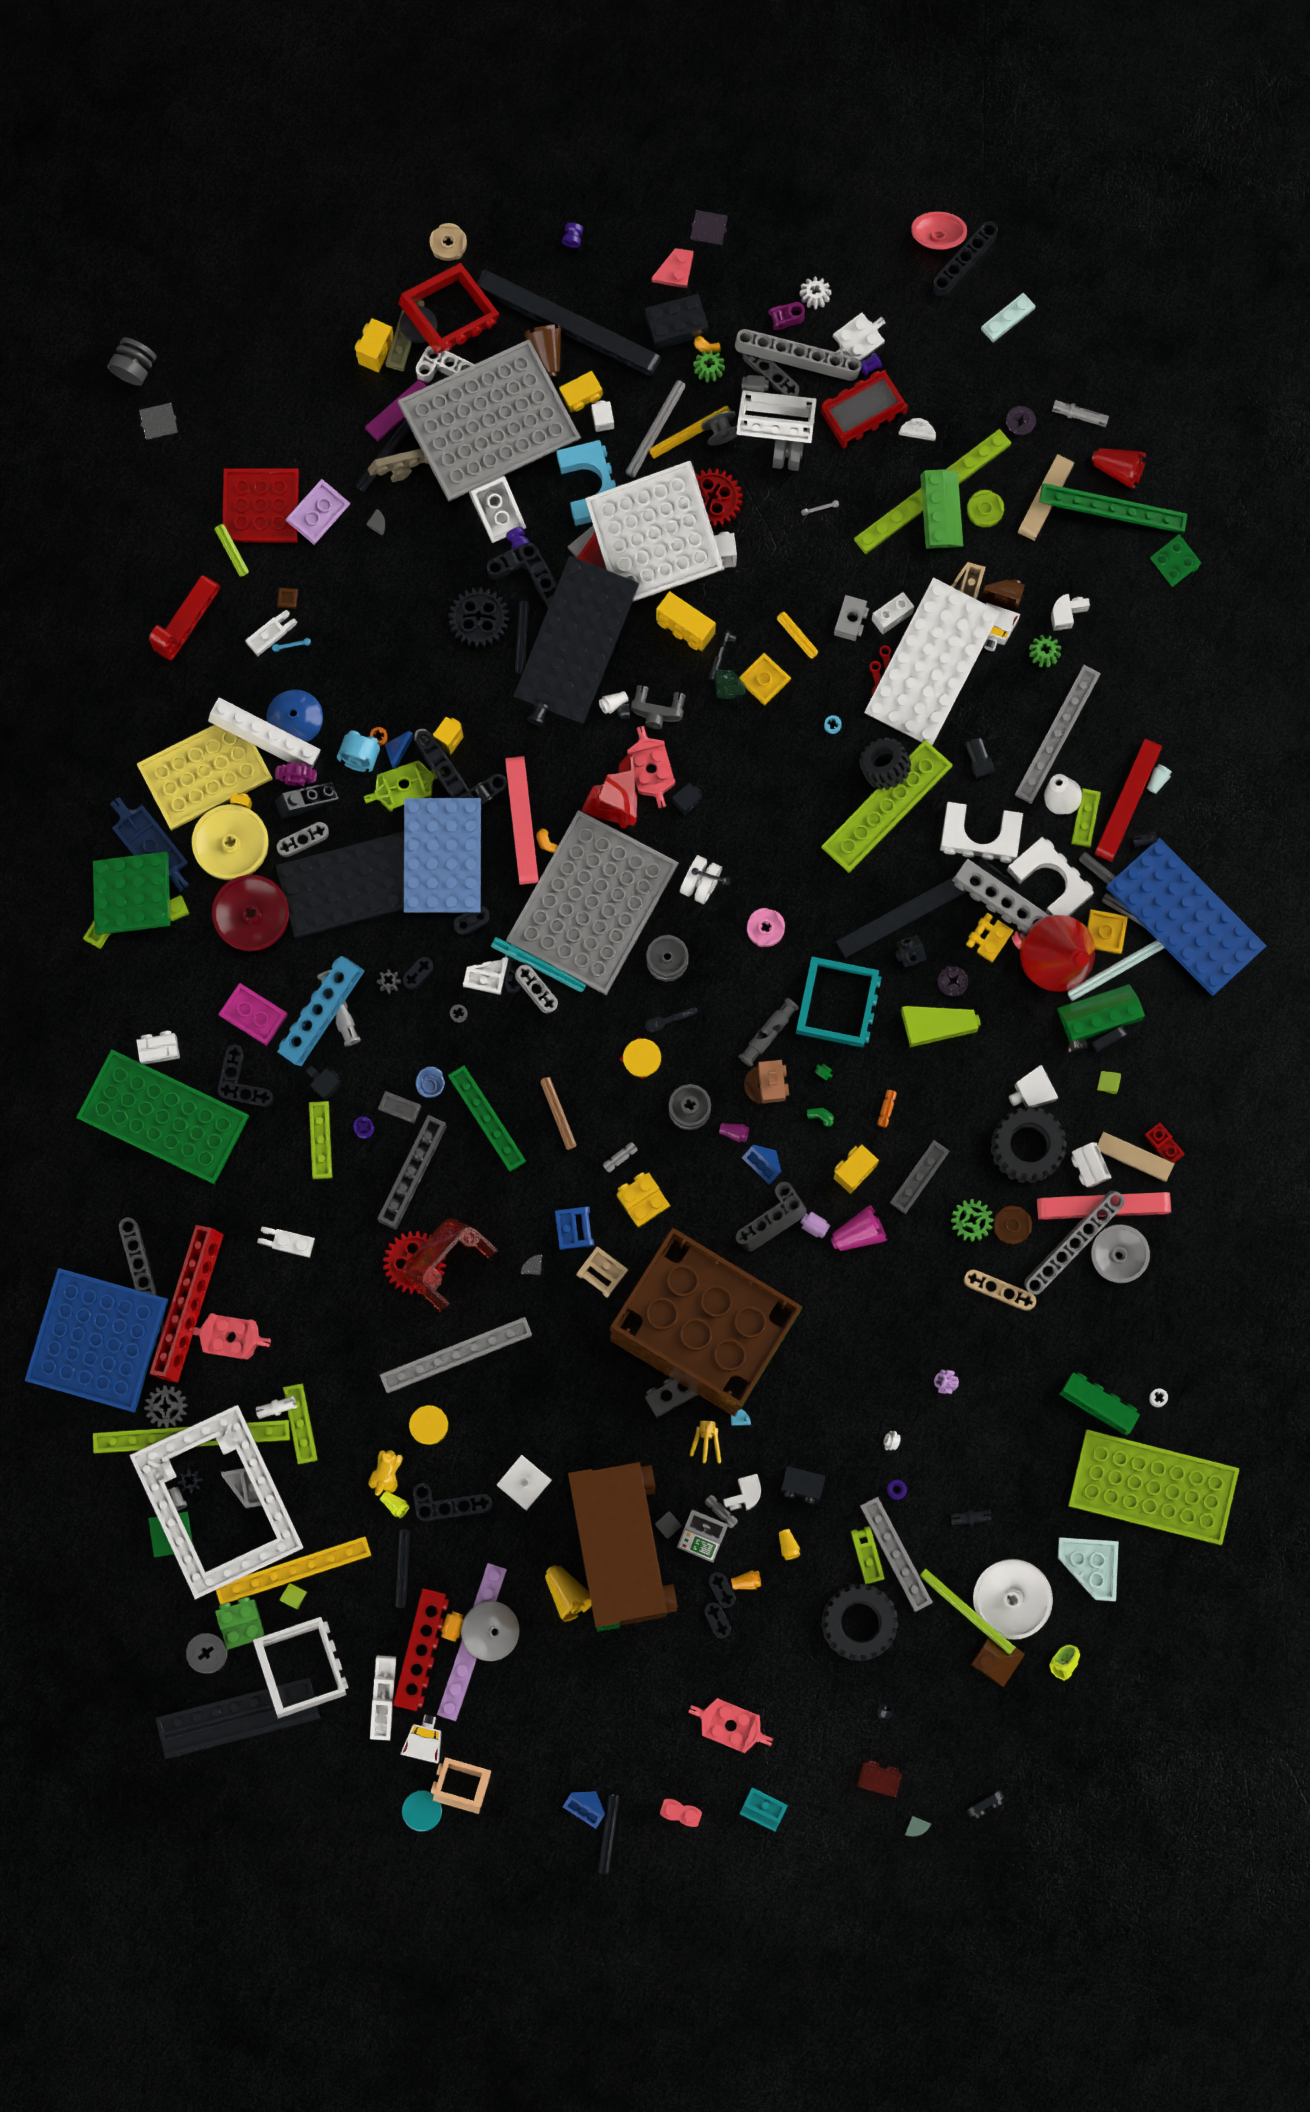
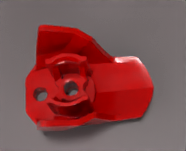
[581,754,637,828]

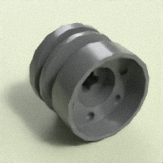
[107,337,157,386]

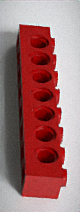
[150,1225,223,1383]

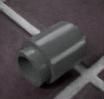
[742,375,769,393]

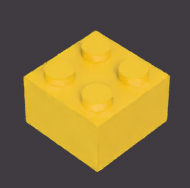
[355,318,394,373]
[834,1145,879,1194]

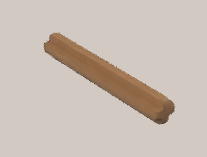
[541,1077,576,1150]

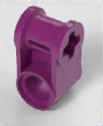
[768,302,805,330]

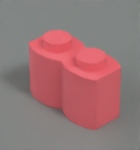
[660,1799,702,1827]

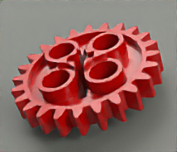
[695,468,743,529]
[383,1231,446,1295]

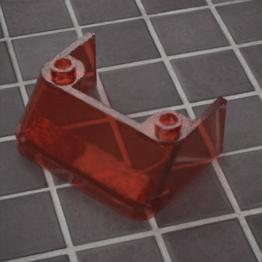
[402,1218,497,1311]

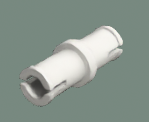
[256,1396,297,1419]

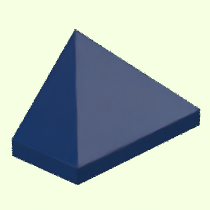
[385,731,413,769]
[742,1145,781,1184]
[563,1791,605,1829]

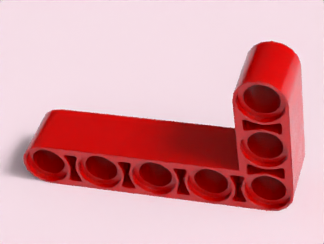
[149,575,220,660]

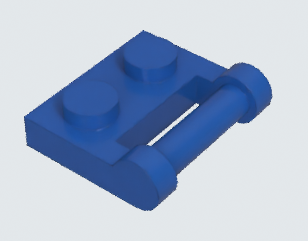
[555,1207,594,1250]

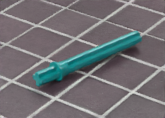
[491,937,586,992]

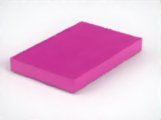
[218,983,288,1046]

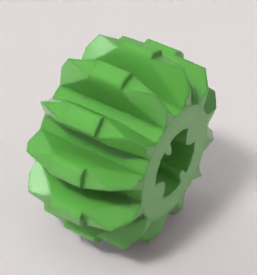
[693,350,725,382]
[1029,635,1061,667]

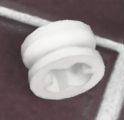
[1149,1389,1168,1407]

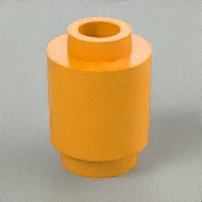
[441,1611,464,1642]

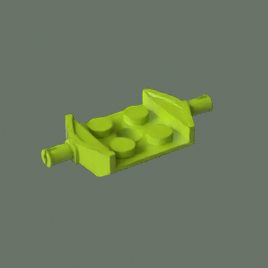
[363,760,445,812]

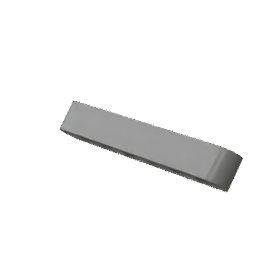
[735,329,861,381]
[1024,1191,1125,1294]

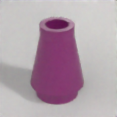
[719,1123,749,1143]

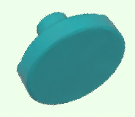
[402,1791,442,1831]

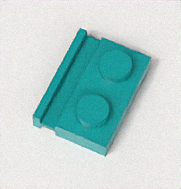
[739,1788,788,1832]

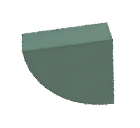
[905,1816,931,1836]

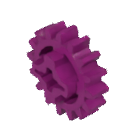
[275,762,317,787]

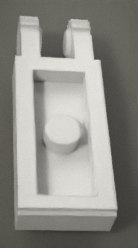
[245,610,297,656]
[257,1227,315,1258]

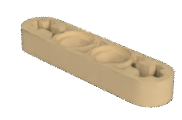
[964,1270,1036,1311]

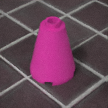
[831,1205,887,1251]

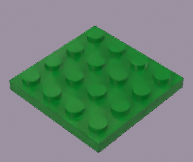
[93,852,171,935]

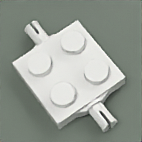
[833,313,885,360]

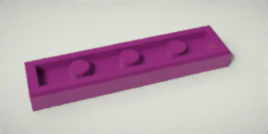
[365,379,427,442]

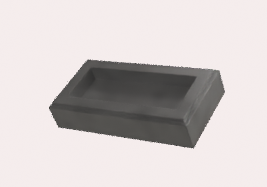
[378,1091,421,1123]

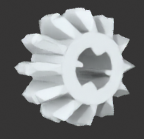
[800,276,831,310]

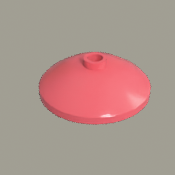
[912,212,967,250]

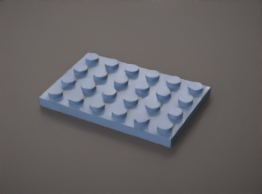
[404,798,481,913]

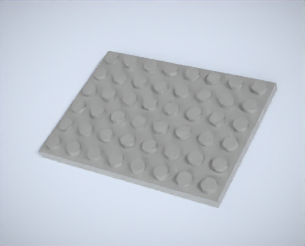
[397,339,581,501]
[506,810,679,995]

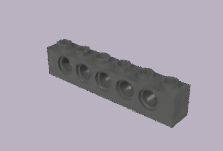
[377,1115,447,1230]
[645,1378,698,1419]

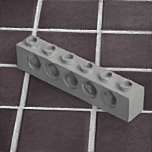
[952,859,1050,934]

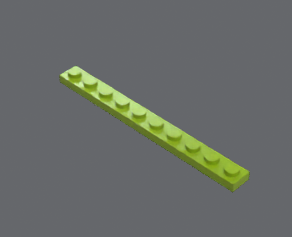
[854,429,1011,554]
[93,1420,290,1453]

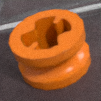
[370,727,388,746]

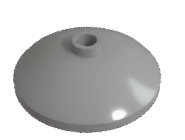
[1091,1225,1150,1283]
[461,1601,519,1661]

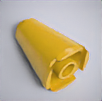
[545,1565,592,1622]

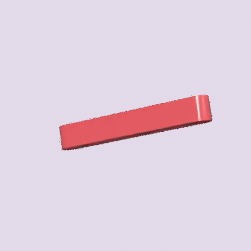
[505,756,539,885]
[1037,1192,1171,1219]

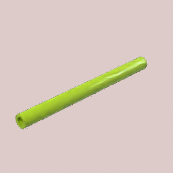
[920,1569,1016,1655]

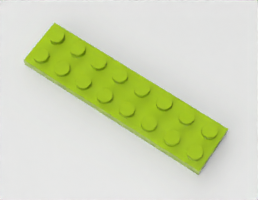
[822,740,953,873]

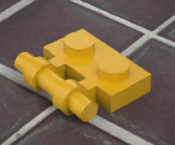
[966,913,1014,963]

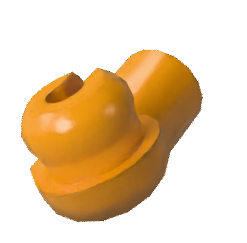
[694,336,721,354]
[536,829,559,853]

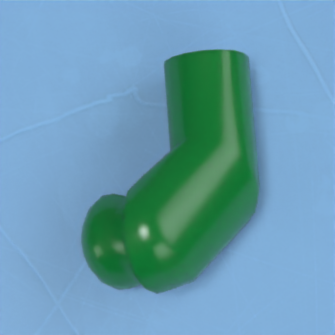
[807,1108,834,1127]

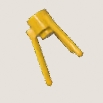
[690,1421,721,1464]

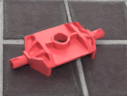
[627,726,675,808]
[193,1313,271,1360]
[688,1698,773,1753]

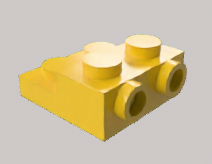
[617,1172,670,1228]

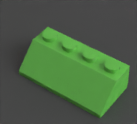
[920,470,963,549]

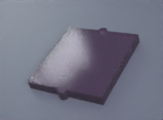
[690,210,728,245]

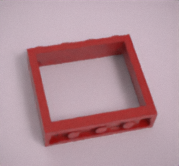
[398,263,499,354]

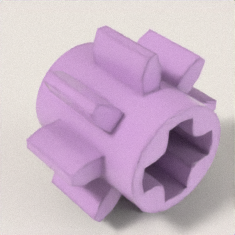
[934,1370,959,1394]

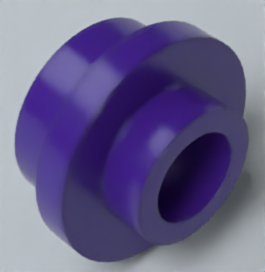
[887,1480,907,1500]

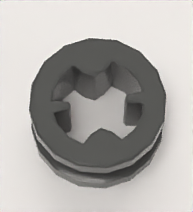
[450,1004,468,1022]

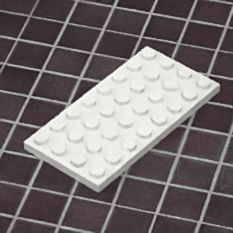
[864,578,1000,745]

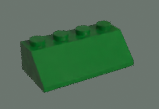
[1057,984,1145,1044]
[1059,1372,1140,1436]

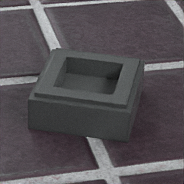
[654,1511,682,1539]

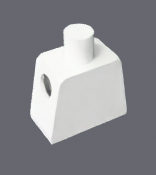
[1009,1065,1058,1108]

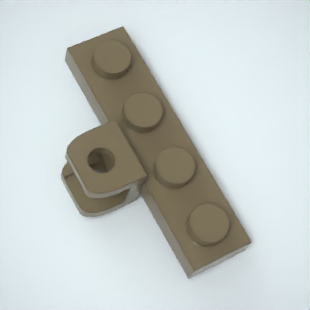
[368,449,429,482]

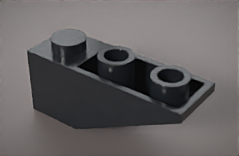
[275,782,339,819]

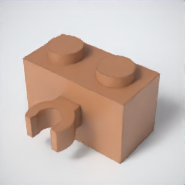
[758,1060,789,1103]

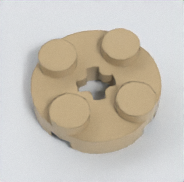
[430,223,467,261]

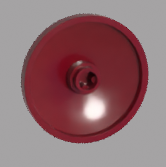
[212,875,289,951]

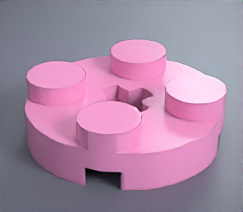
[747,908,785,947]

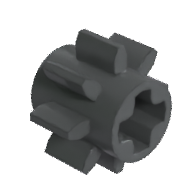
[377,969,401,994]

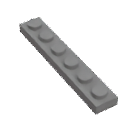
[860,1497,933,1612]

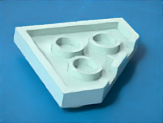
[1058,1538,1118,1601]

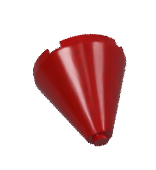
[1020,915,1095,991]

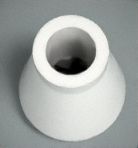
[599,691,628,714]

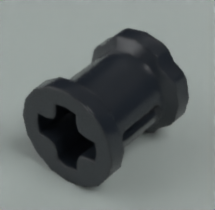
[527,701,550,726]

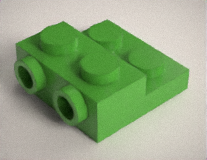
[215,1597,265,1650]

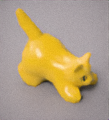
[369,1450,403,1496]

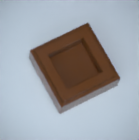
[277,588,298,609]

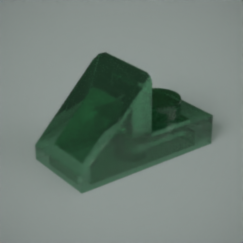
[715,669,746,699]

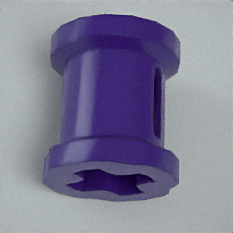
[860,353,882,376]

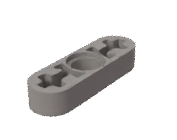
[277,822,329,857]
[515,965,558,1013]

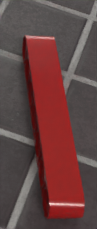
[1094,739,1162,862]

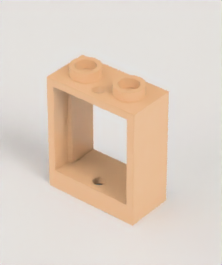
[431,1757,491,1814]

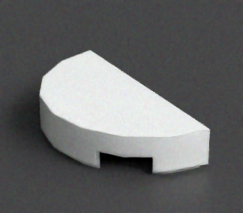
[899,418,936,441]

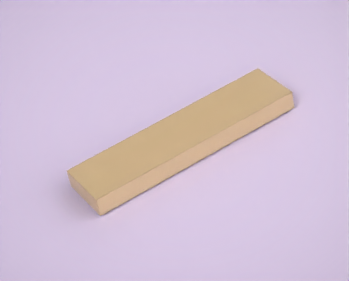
[1098,1132,1174,1182]

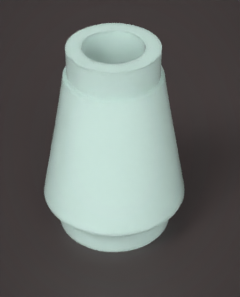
[1147,764,1171,794]

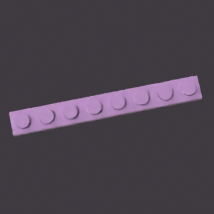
[437,1563,507,1721]

